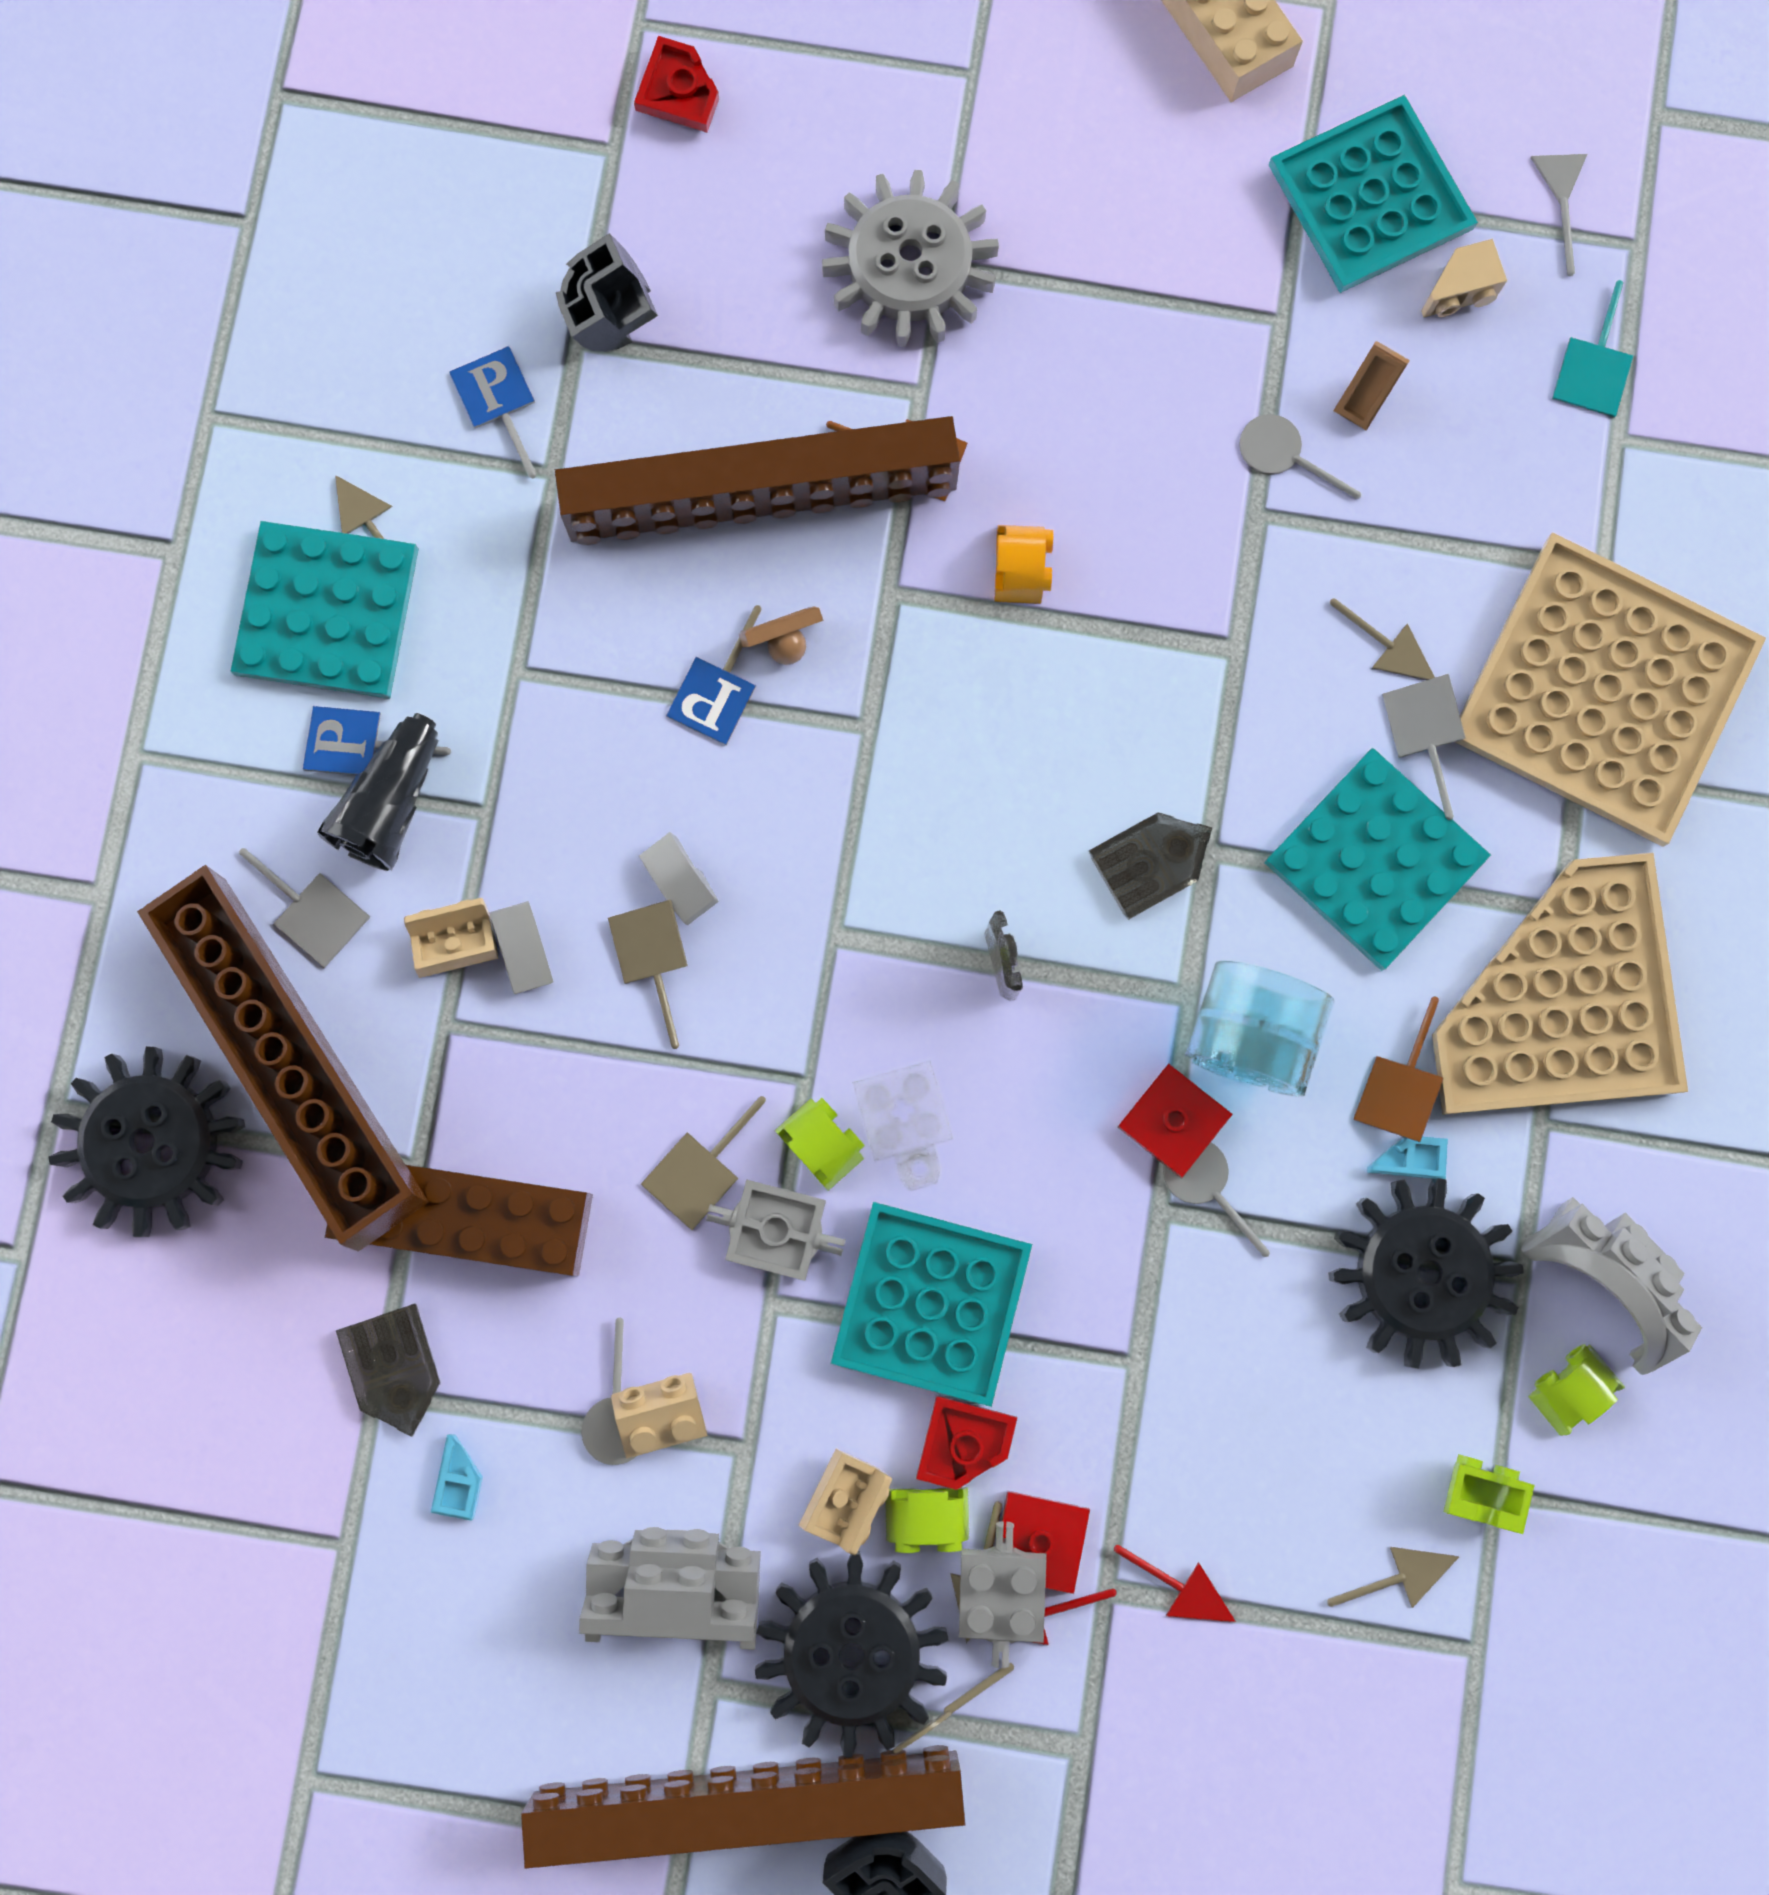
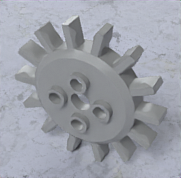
[822,170,999,347]

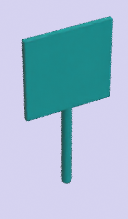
[1552,280,1634,417]

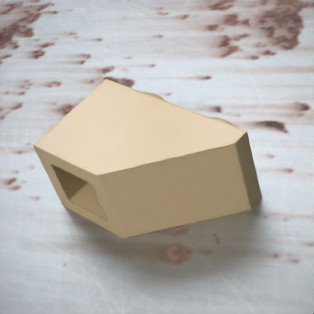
[1421,239,1507,318]

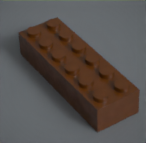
[324,1165,593,1276]

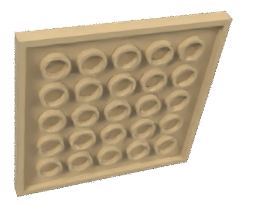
[1455,532,1766,847]

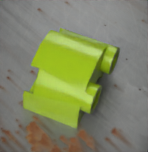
[774,1097,865,1191]
[1528,1344,1625,1436]
[1443,1454,1535,1534]
[885,1487,969,1553]

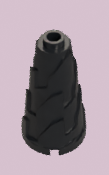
[317,713,439,871]

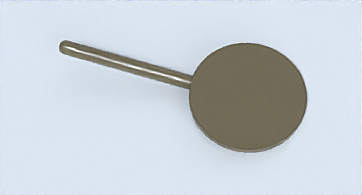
[892,1663,1014,1754]

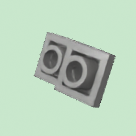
[639,832,719,925]
[489,901,554,994]

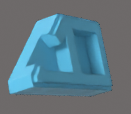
[1367,1136,1448,1179]
[430,1434,483,1521]

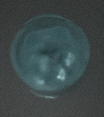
[1185,961,1335,1097]

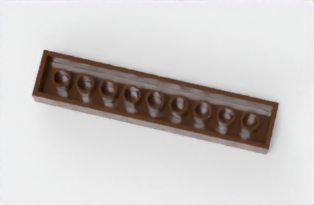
[554,416,960,545]
[137,864,429,1252]
[521,1745,966,1869]

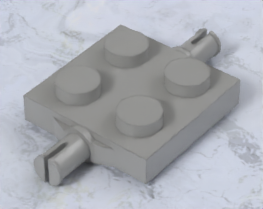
[706,1179,846,1281]
[959,1521,1046,1668]

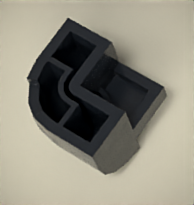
[556,233,658,352]
[822,1831,947,1895]

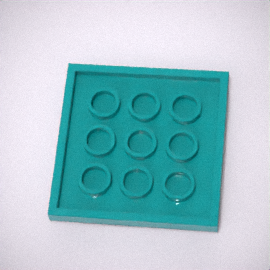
[1268,94,1478,293]
[230,521,419,699]
[1264,747,1491,971]
[830,1202,1033,1407]

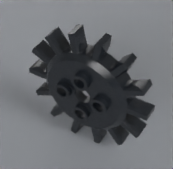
[48,1046,245,1237]
[1328,1178,1524,1369]
[755,1551,949,1758]

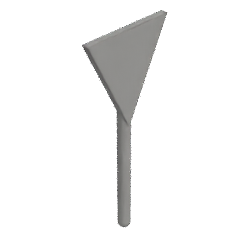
[1531,154,1588,276]

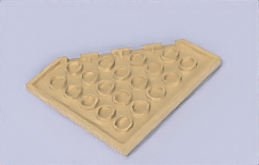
[1432,853,1688,1115]

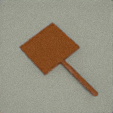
[1353,996,1444,1142]

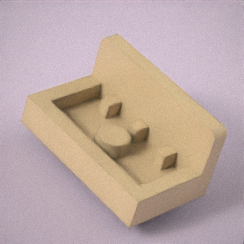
[404,898,499,978]
[611,1373,708,1459]
[799,1448,892,1555]

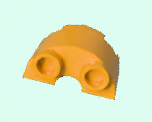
[994,525,1053,604]

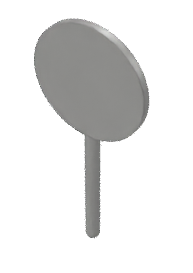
[1239,414,1361,499]
[1163,1143,1270,1257]
[581,1317,636,1465]

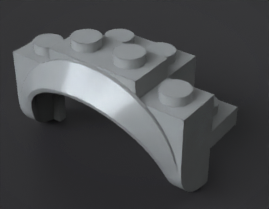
[1521,1197,1702,1375]
[579,1527,761,1650]

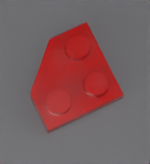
[634,35,719,133]
[916,1395,1018,1490]

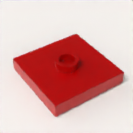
[1117,1063,1233,1179]
[1001,1490,1090,1594]

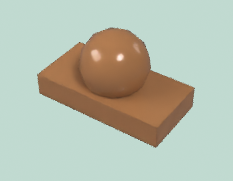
[1333,341,1410,431]
[739,606,824,665]

